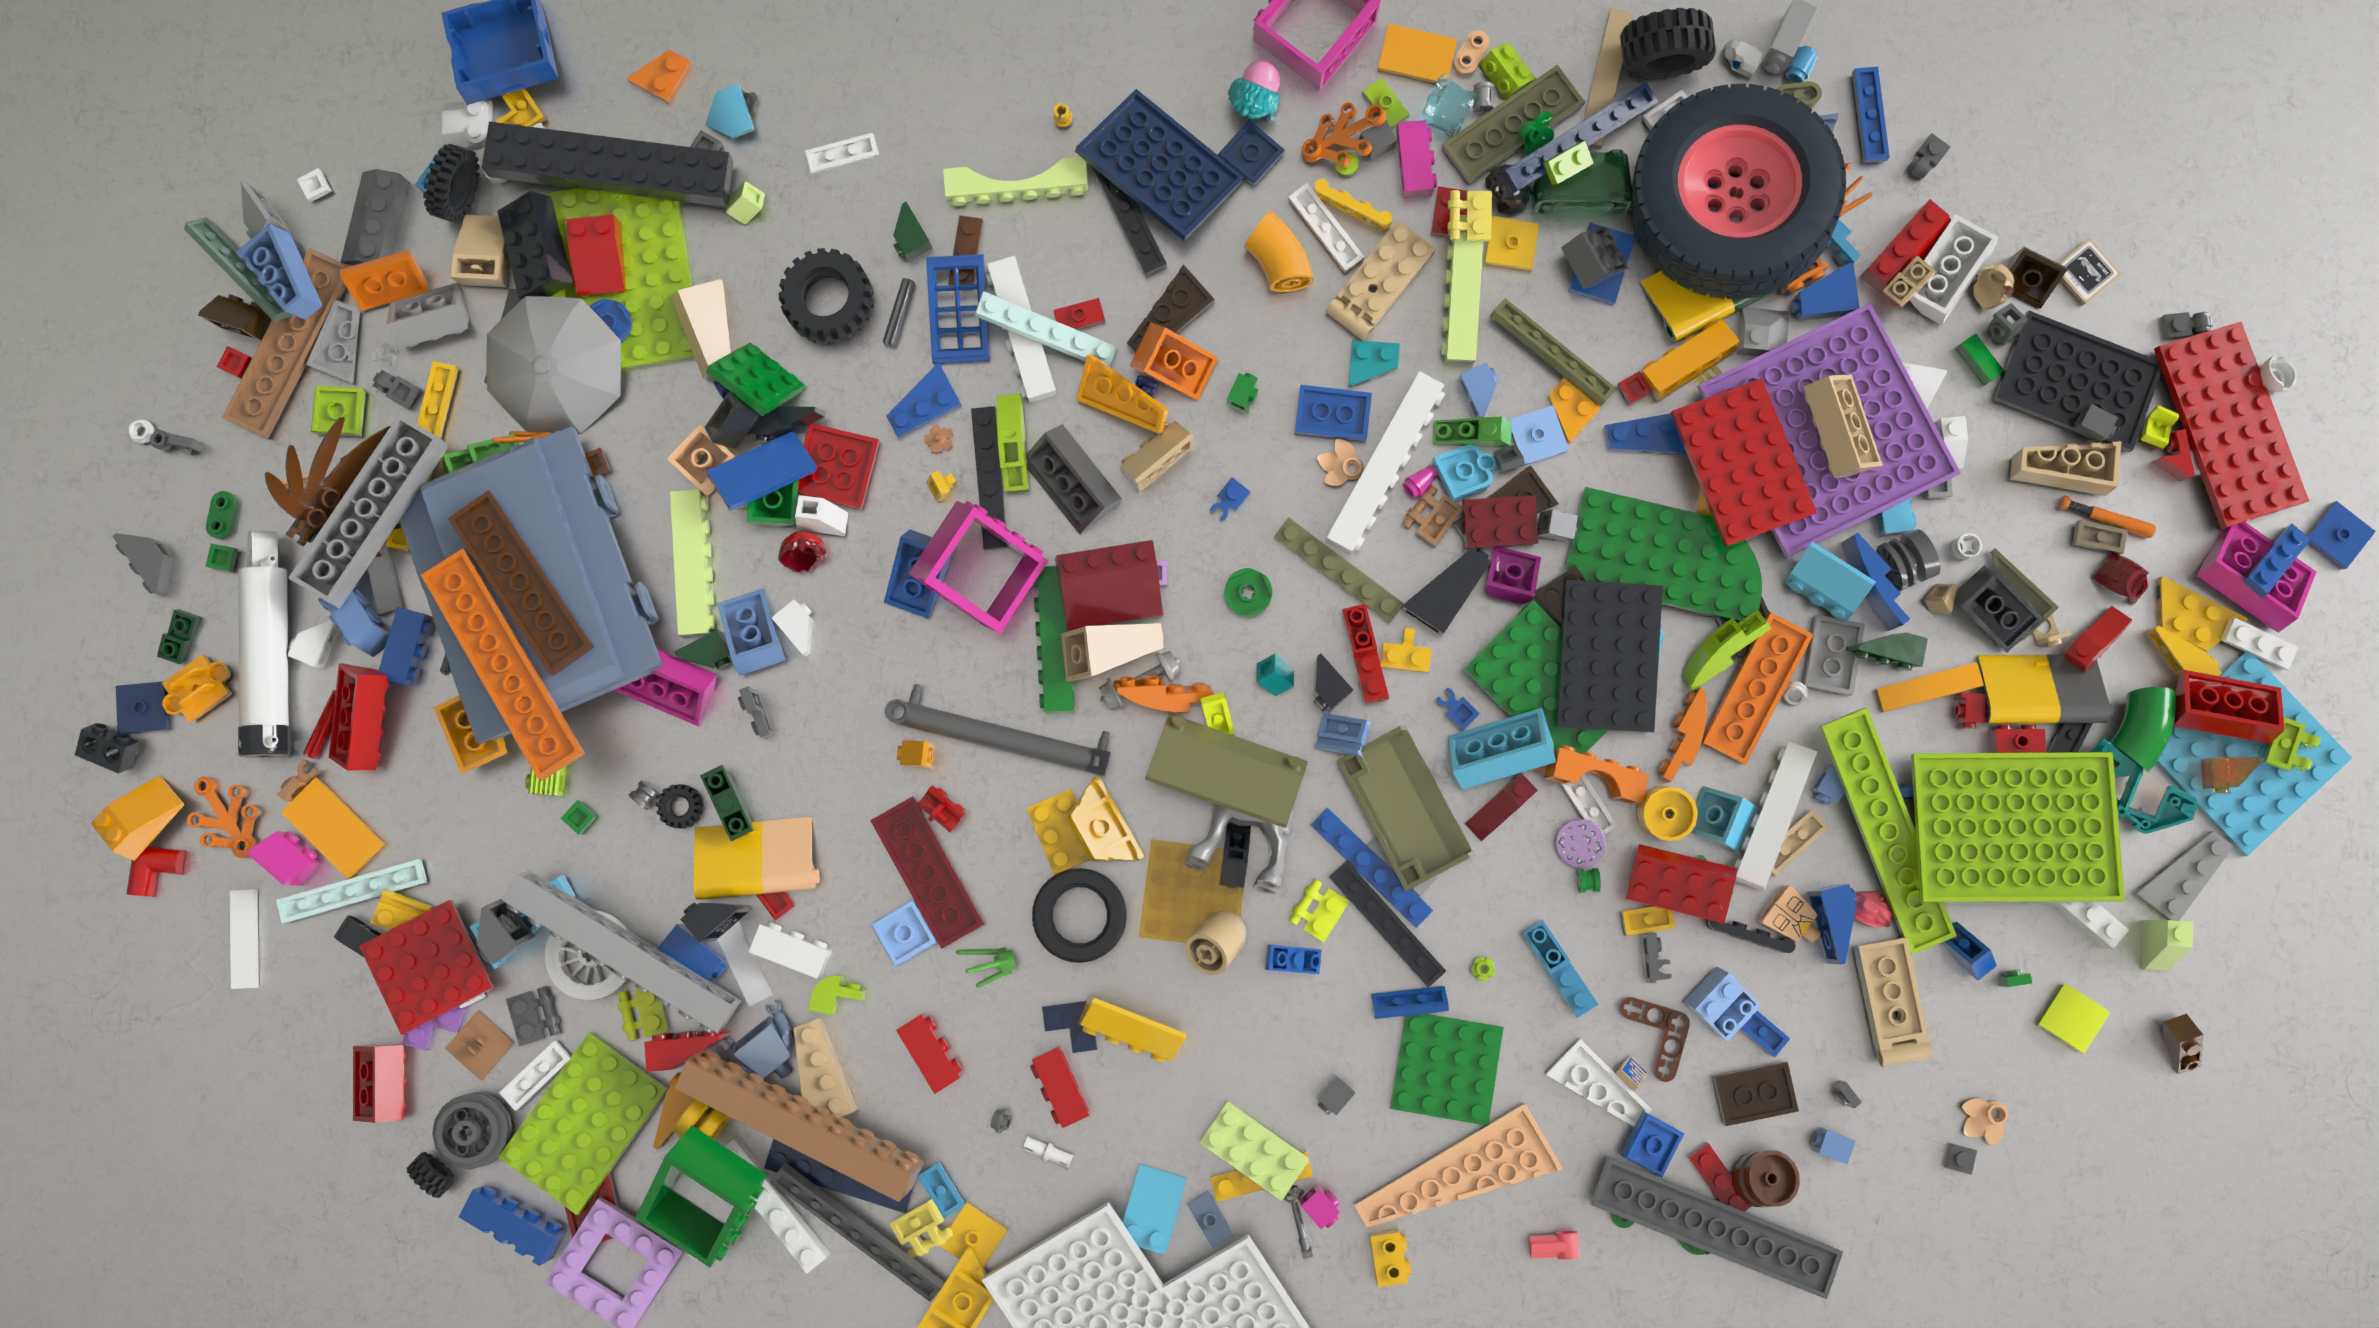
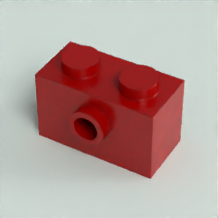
[1988,725,2046,753]

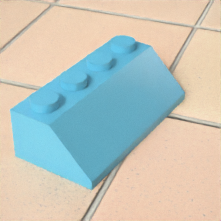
[1449,708,1556,790]

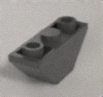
[112,533,174,596]

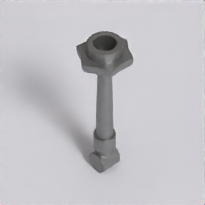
[1283,1185,1313,1259]

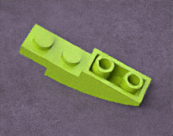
[997,393,1030,492]
[1682,610,1772,690]

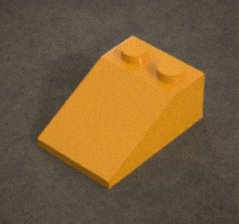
[433,696,507,774]
[91,776,185,861]

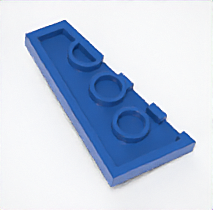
[1604,413,1687,455]

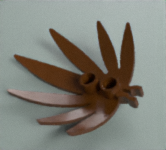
[264,417,401,557]

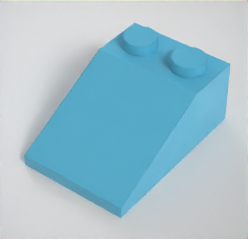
[1122,1164,1187,1255]

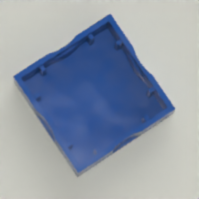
[441,0,559,105]

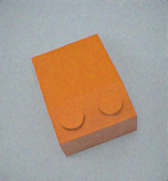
[1130,322,1218,400]

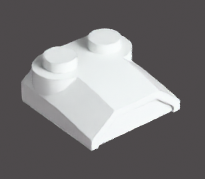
[442,100,494,150]

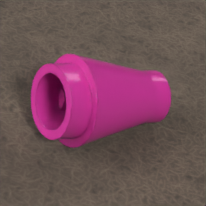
[1402,465,1438,499]

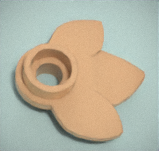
[1317,439,1364,486]
[1961,1098,2008,1146]

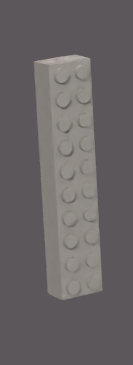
[502,870,741,1033]

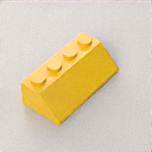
[1078,996,1187,1063]

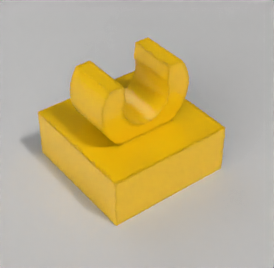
[926,470,956,503]

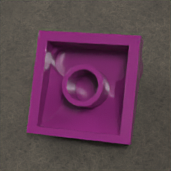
[1485,546,1541,604]

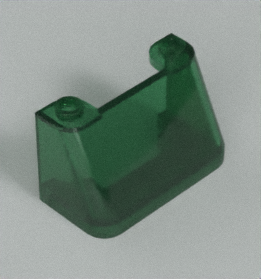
[1531,149,1633,215]

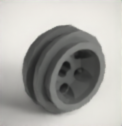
[432,1092,512,1170]

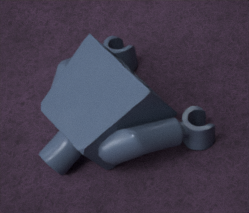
[717,1000,793,1079]

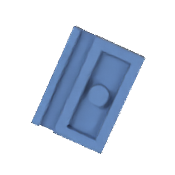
[1314,713,1371,756]

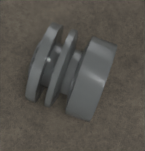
[1876,529,1941,592]

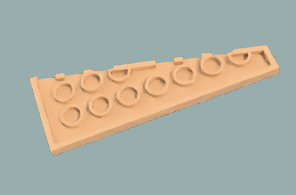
[1353,1103,1563,1228]

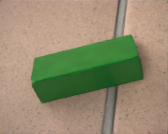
[1956,333,2004,385]

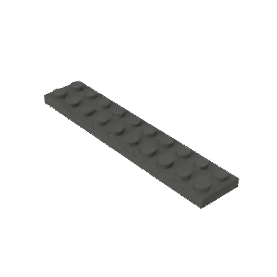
[1590,1157,1843,1299]

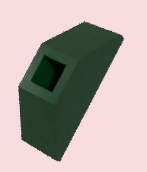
[700,765,754,842]

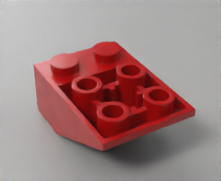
[644,1029,730,1072]

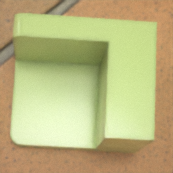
[726,181,765,224]

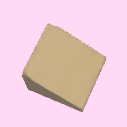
[1924,584,1957,614]

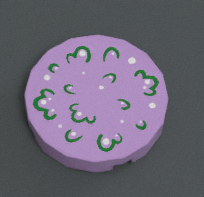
[1556,819,1606,868]

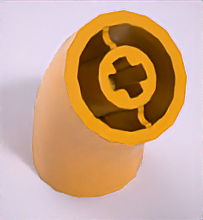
[1244,210,1314,292]

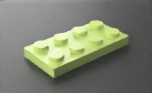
[1200,1102,1310,1202]

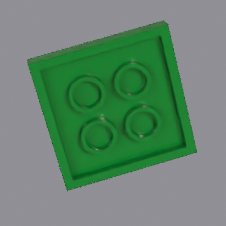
[706,342,805,416]

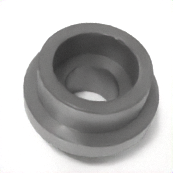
[990,1109,1012,1134]

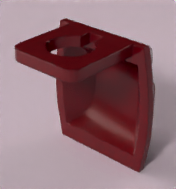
[2092,553,2149,604]

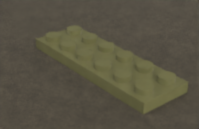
[1441,64,1585,184]

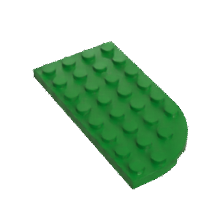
[1565,487,1762,623]

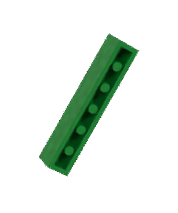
[1033,566,1075,714]

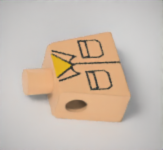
[1756,885,1821,943]

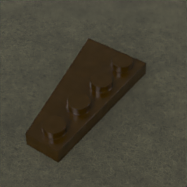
[1453,465,1559,538]

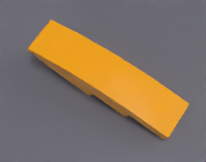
[1877,662,1984,712]

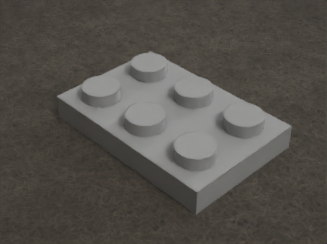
[1803,615,1865,696]

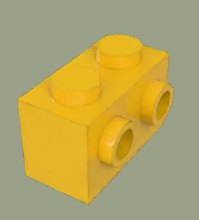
[1369,1229,1411,1288]

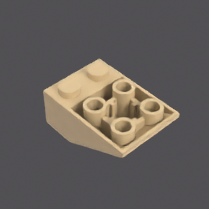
[450,215,509,288]

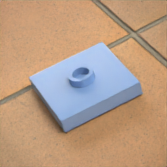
[1508,405,1569,466]
[870,899,937,967]

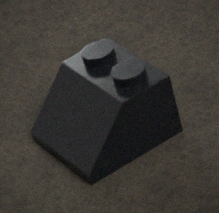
[1313,653,1353,713]

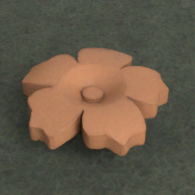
[924,424,953,454]

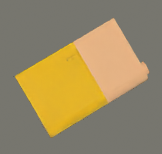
[693,816,820,900]

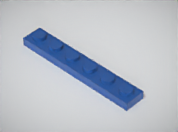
[1310,807,1433,928]

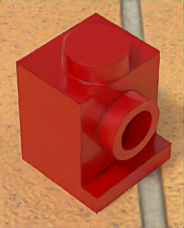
[1953,692,1986,729]

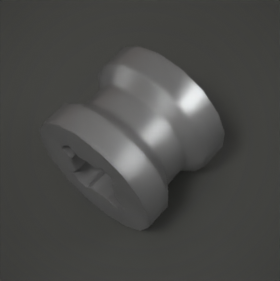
[629,780,659,810]

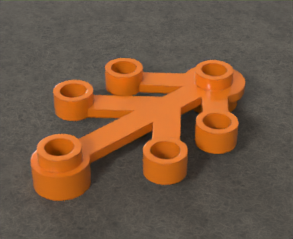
[1302,102,1386,167]
[187,776,259,858]

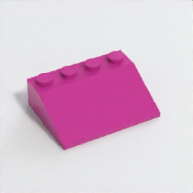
[2197,522,2317,633]

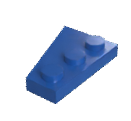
[886,362,962,438]

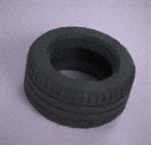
[1032,868,1127,963]

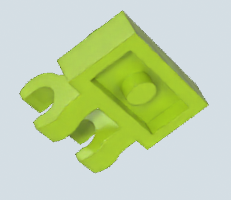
[2262,717,2321,771]

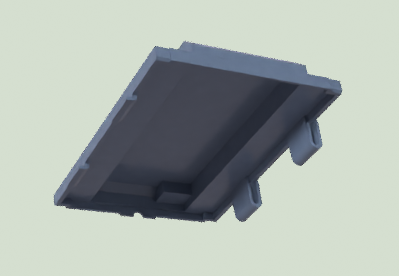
[400,426,663,744]

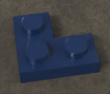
[1042,1001,1097,1053]

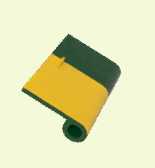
[1640,270,1777,343]

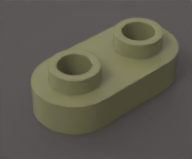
[1777,81,1822,107]

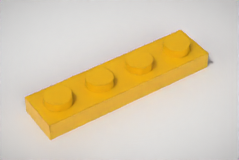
[1210,1151,1313,1202]

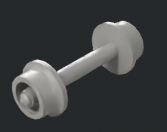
[1099,651,1181,710]

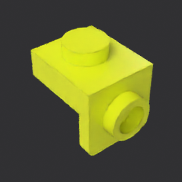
[2141,406,2179,449]

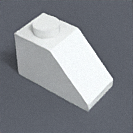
[1934,416,1968,469]
[772,599,814,657]
[287,620,341,669]

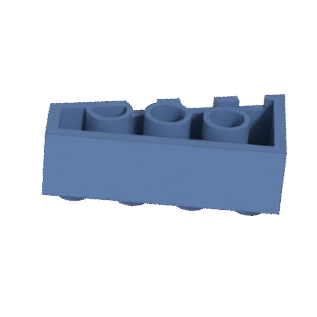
[236,224,323,320]
[318,584,389,657]

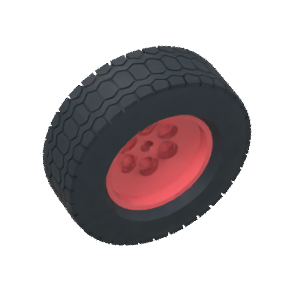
[1630,84,1846,299]

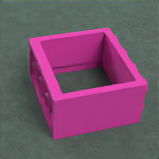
[1253,0,1381,91]
[908,501,1048,634]

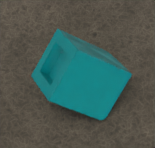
[1256,654,1294,696]

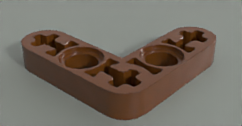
[1618,997,1690,1082]

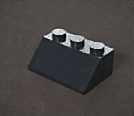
[680,902,753,942]

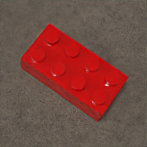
[1626,844,1737,924]

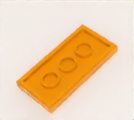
[281,777,386,879]

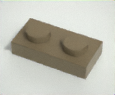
[2072,520,2128,555]

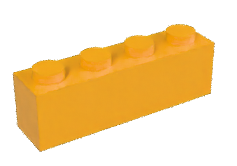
[1642,319,1740,401]

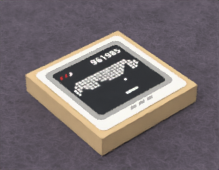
[2059,238,2121,306]

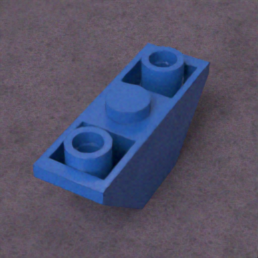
[1264,944,1322,974]

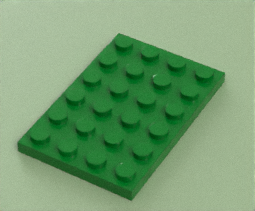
[1463,600,1608,754]

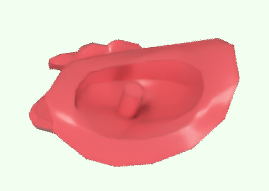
[1854,891,1893,927]

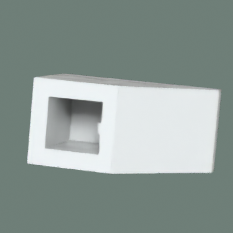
[795,495,848,536]

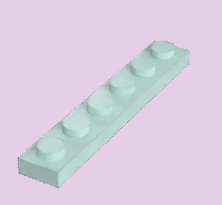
[974,292,1117,367]
[276,859,427,924]

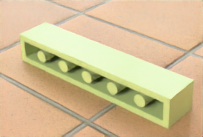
[1441,215,1483,364]
[670,489,715,638]

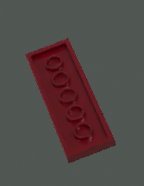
[870,796,985,949]

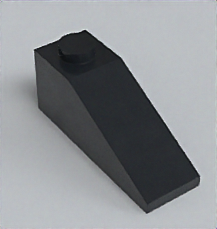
[746,406,825,443]
[1219,822,1251,888]

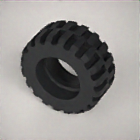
[1620,8,1716,80]
[778,248,874,345]

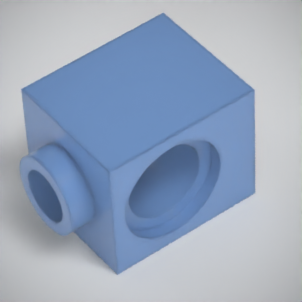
[1811,765,1845,805]
[1812,1128,1856,1164]

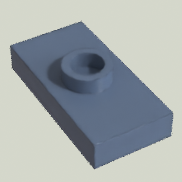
[1187,1191,1234,1248]

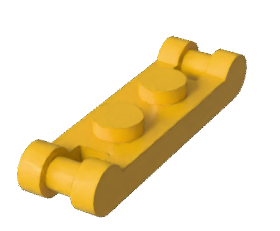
[1314,179,1393,232]

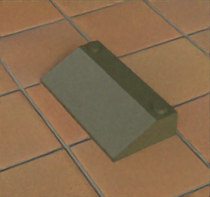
[1145,713,1308,828]
[1337,726,1475,891]

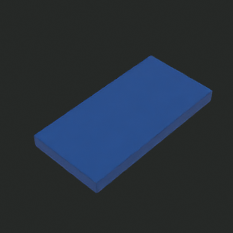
[707,431,817,511]

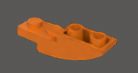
[1113,675,1214,712]
[1658,687,1707,783]

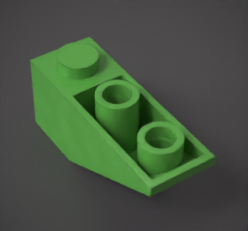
[1433,416,1512,447]

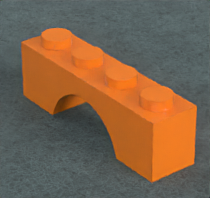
[1544,745,1649,805]

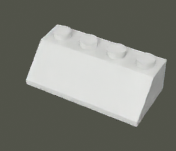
[1909,215,1999,325]

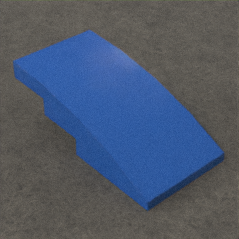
[1841,533,1910,631]

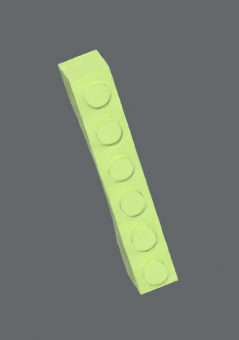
[943,157,1089,206]

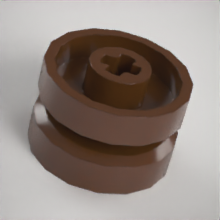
[1733,1150,1800,1208]

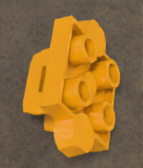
[162,654,233,723]

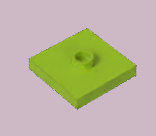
[311,386,366,437]

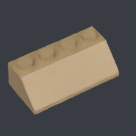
[1804,375,1883,478]

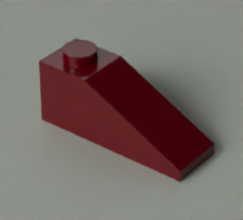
[1464,773,1538,841]

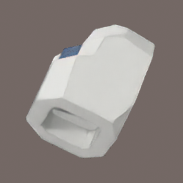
[1722,40,1763,78]

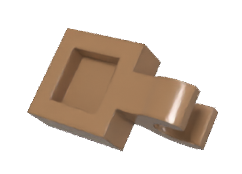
[277,760,319,802]

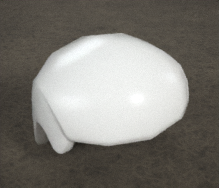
[2260,355,2297,392]

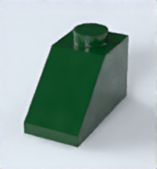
[893,202,932,262]
[674,629,731,670]

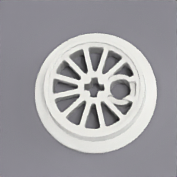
[545,910,627,1000]

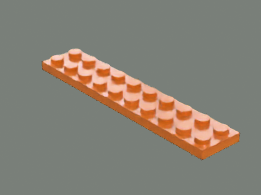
[421,548,585,781]

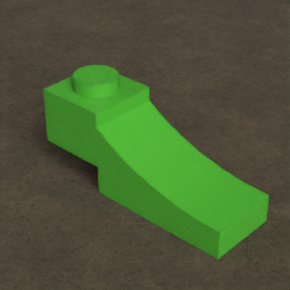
[442,434,519,474]

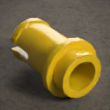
[1053,103,1072,128]

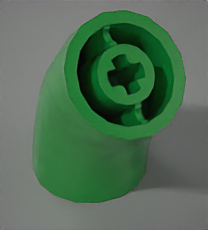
[2110,687,2176,773]

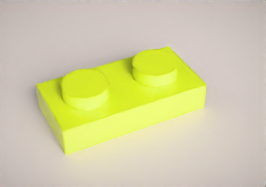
[1200,692,1235,735]

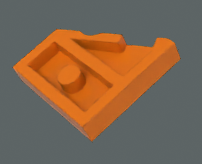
[627,50,692,103]

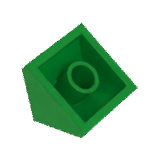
[746,480,798,527]

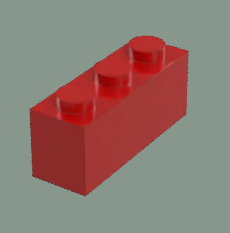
[896,1013,963,1094]
[1030,1046,1091,1128]

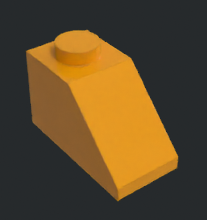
[897,740,935,769]

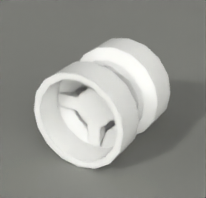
[1950,533,1982,561]

